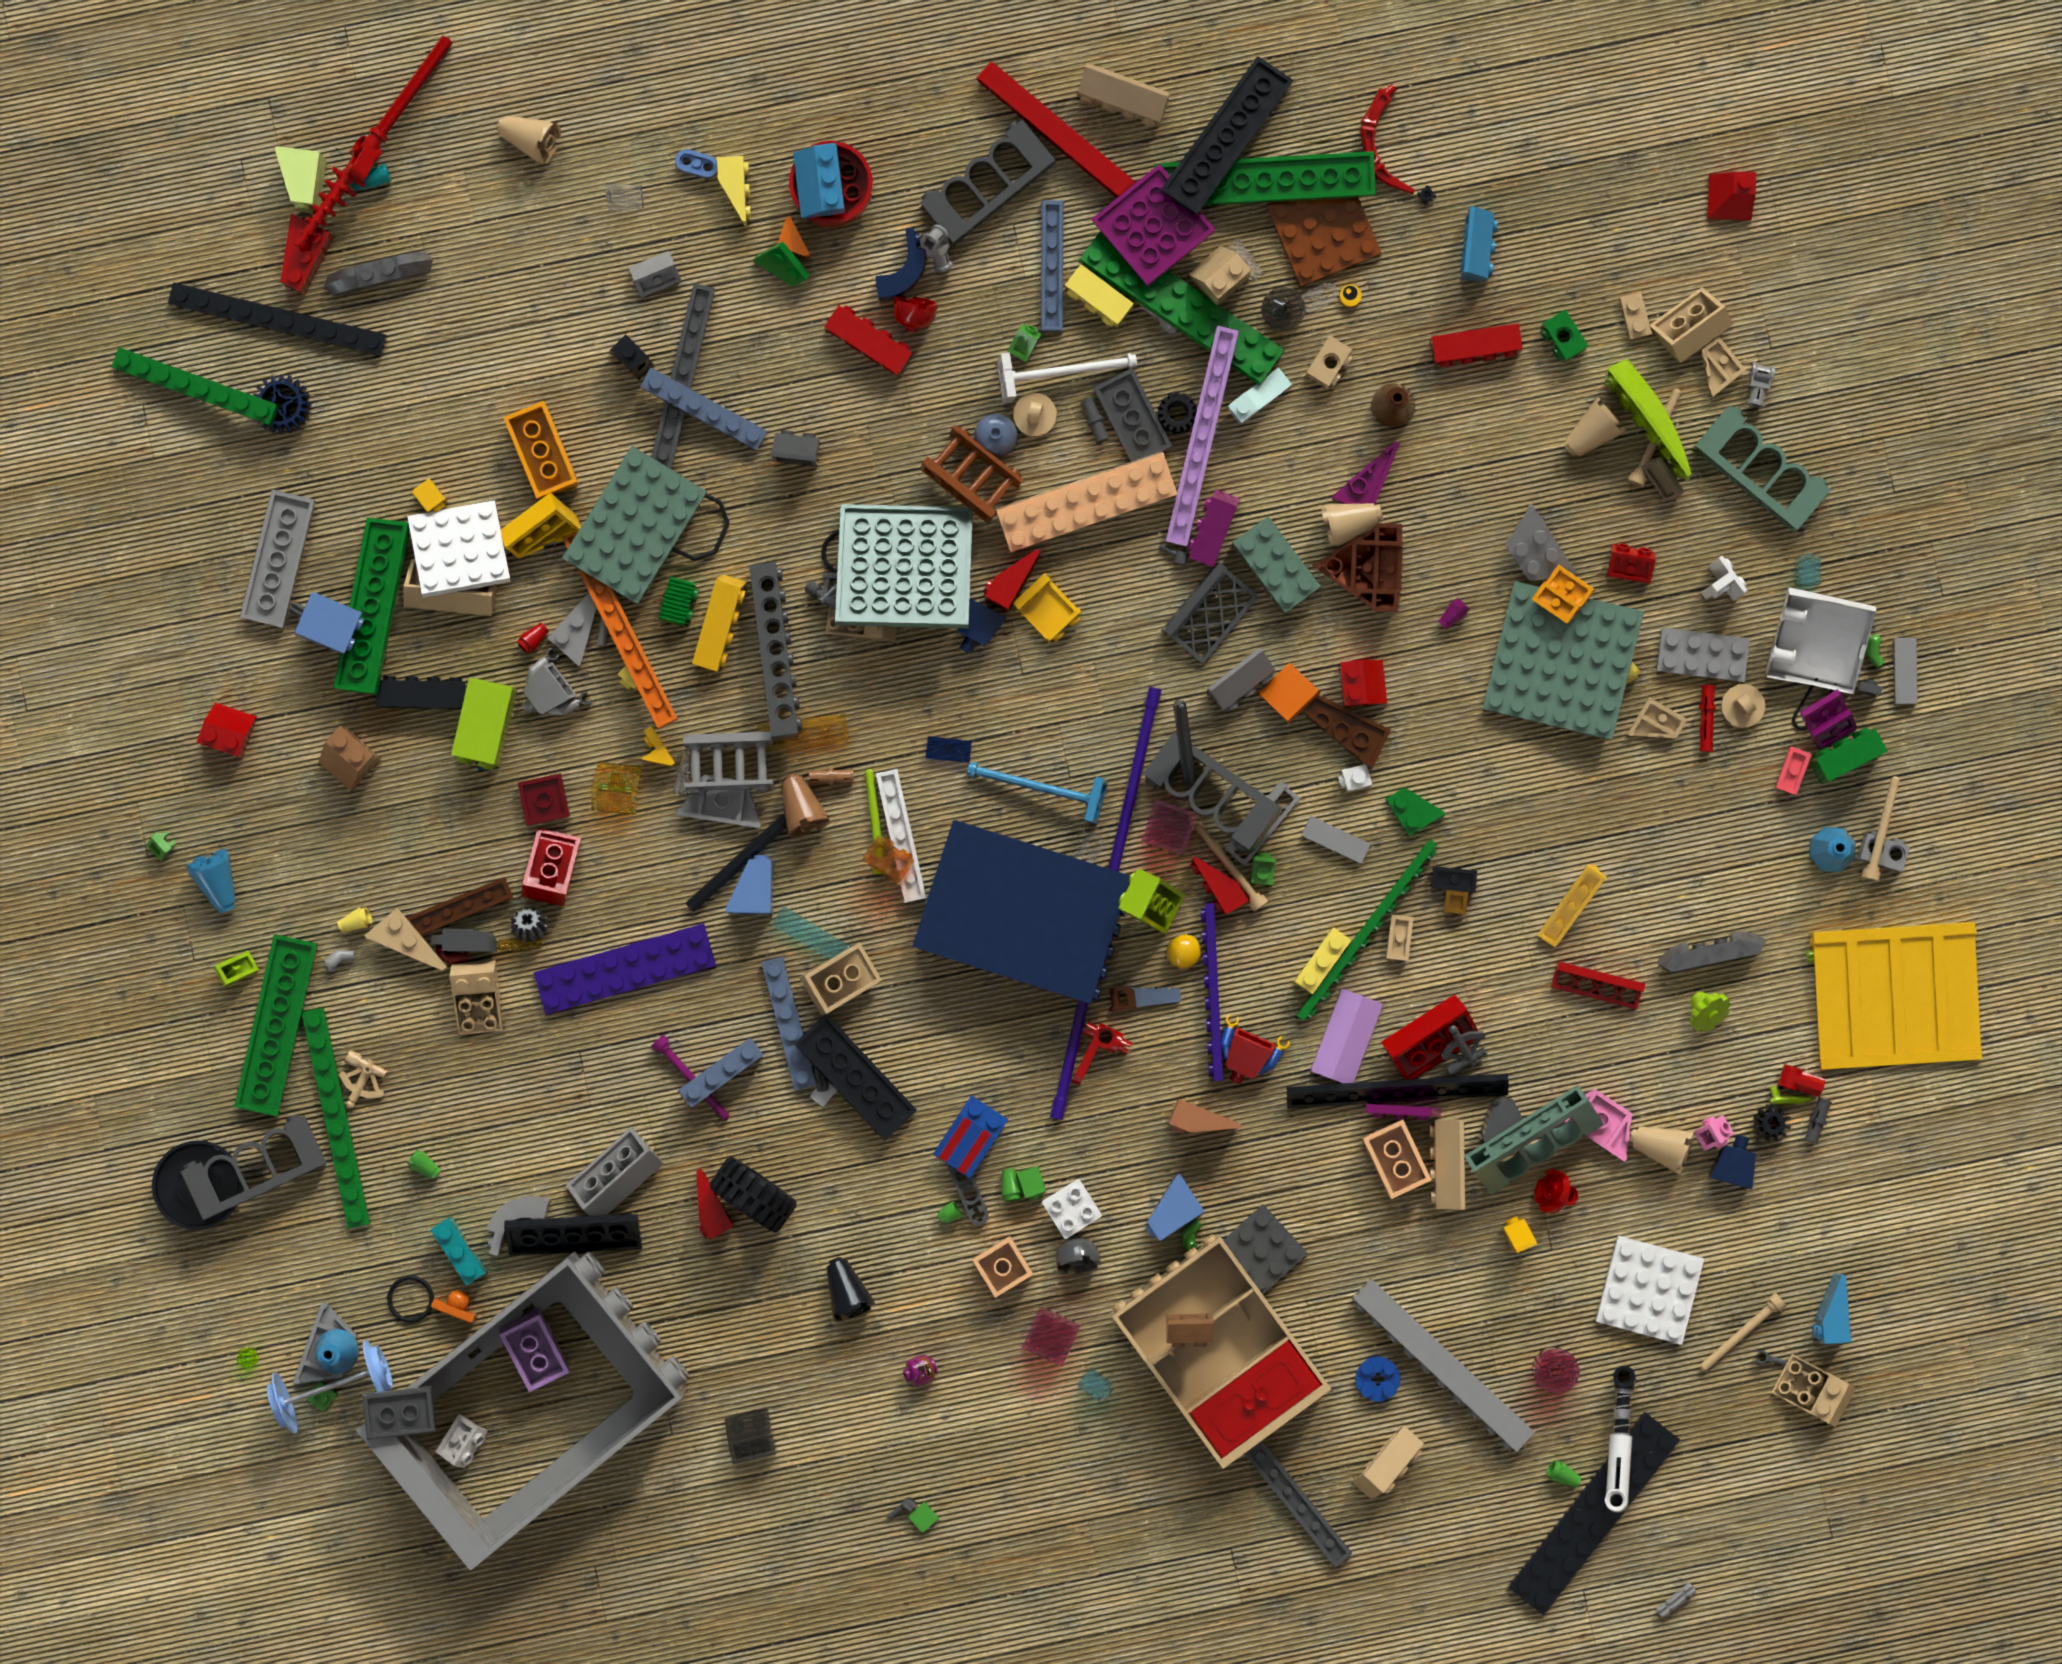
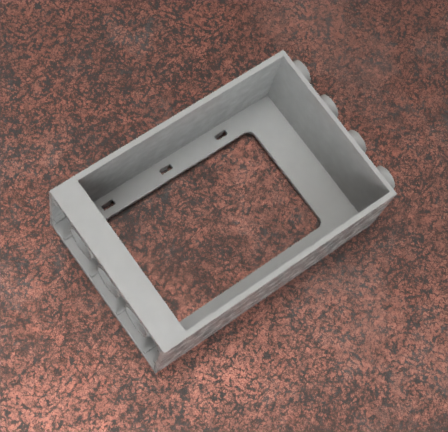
[356,1251,689,1571]

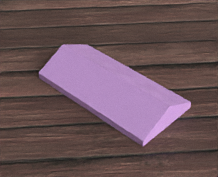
[1311,988,1383,1084]

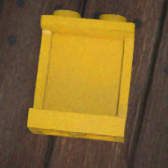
[1013,573,1081,643]

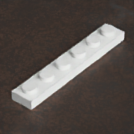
[876,769,926,903]

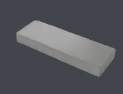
[1893,638,1918,705]
[1301,816,1371,864]

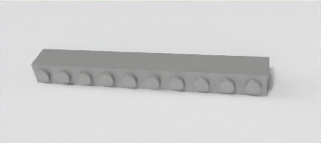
[1352,1278,1535,1452]

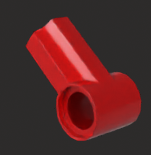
[1777,1064,1825,1097]

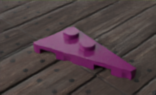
[1332,441,1400,505]

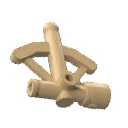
[339,1050,387,1109]

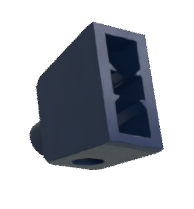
[957,598,1006,654]
[1708,1134,1756,1189]

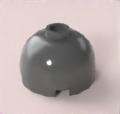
[1056,1235,1101,1274]

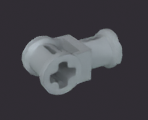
[920,225,953,273]
[1746,362,1775,408]

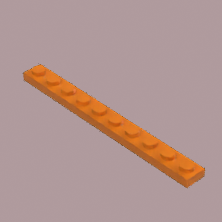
[563,532,678,730]

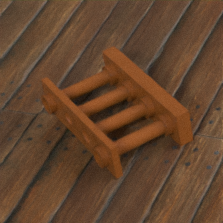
[920,425,1024,524]

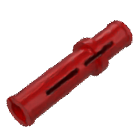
[1699,685,1717,752]

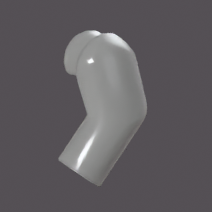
[324,950,355,972]

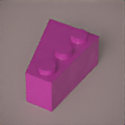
[1187,489,1240,567]

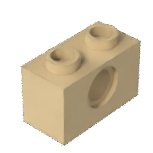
[1305,335,1353,389]

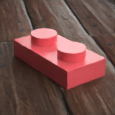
[1775,746,1812,796]

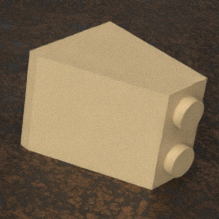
[1187,246,1251,306]

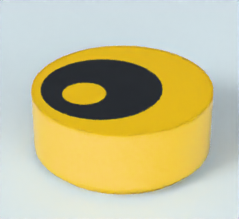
[1339,284,1362,307]

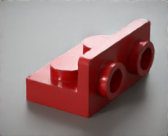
[1607,543,1656,584]

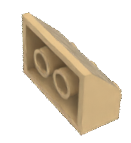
[1650,287,1733,363]

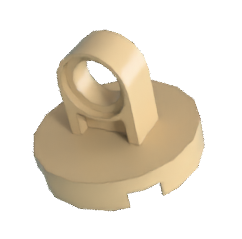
[1013,393,1057,437]
[1721,684,1765,728]

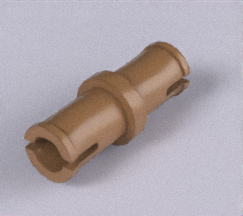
[809,768,853,786]

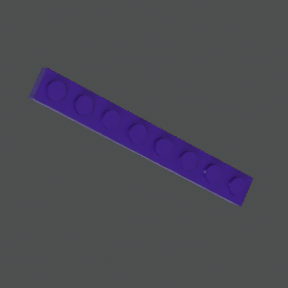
[1201,903,1223,1081]

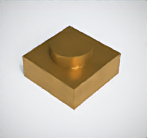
[1443,890,1468,915]

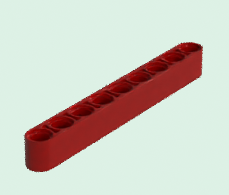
[976,61,1136,198]

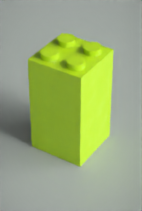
[451,677,518,770]

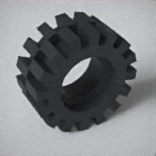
[1158,392,1197,434]

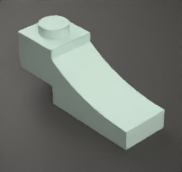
[1227,367,1292,425]

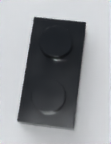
[1431,866,1477,893]

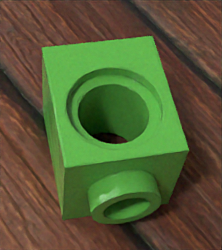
[1017,1165,1046,1201]

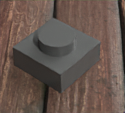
[1855,679,1883,697]

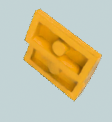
[1532,564,1595,624]

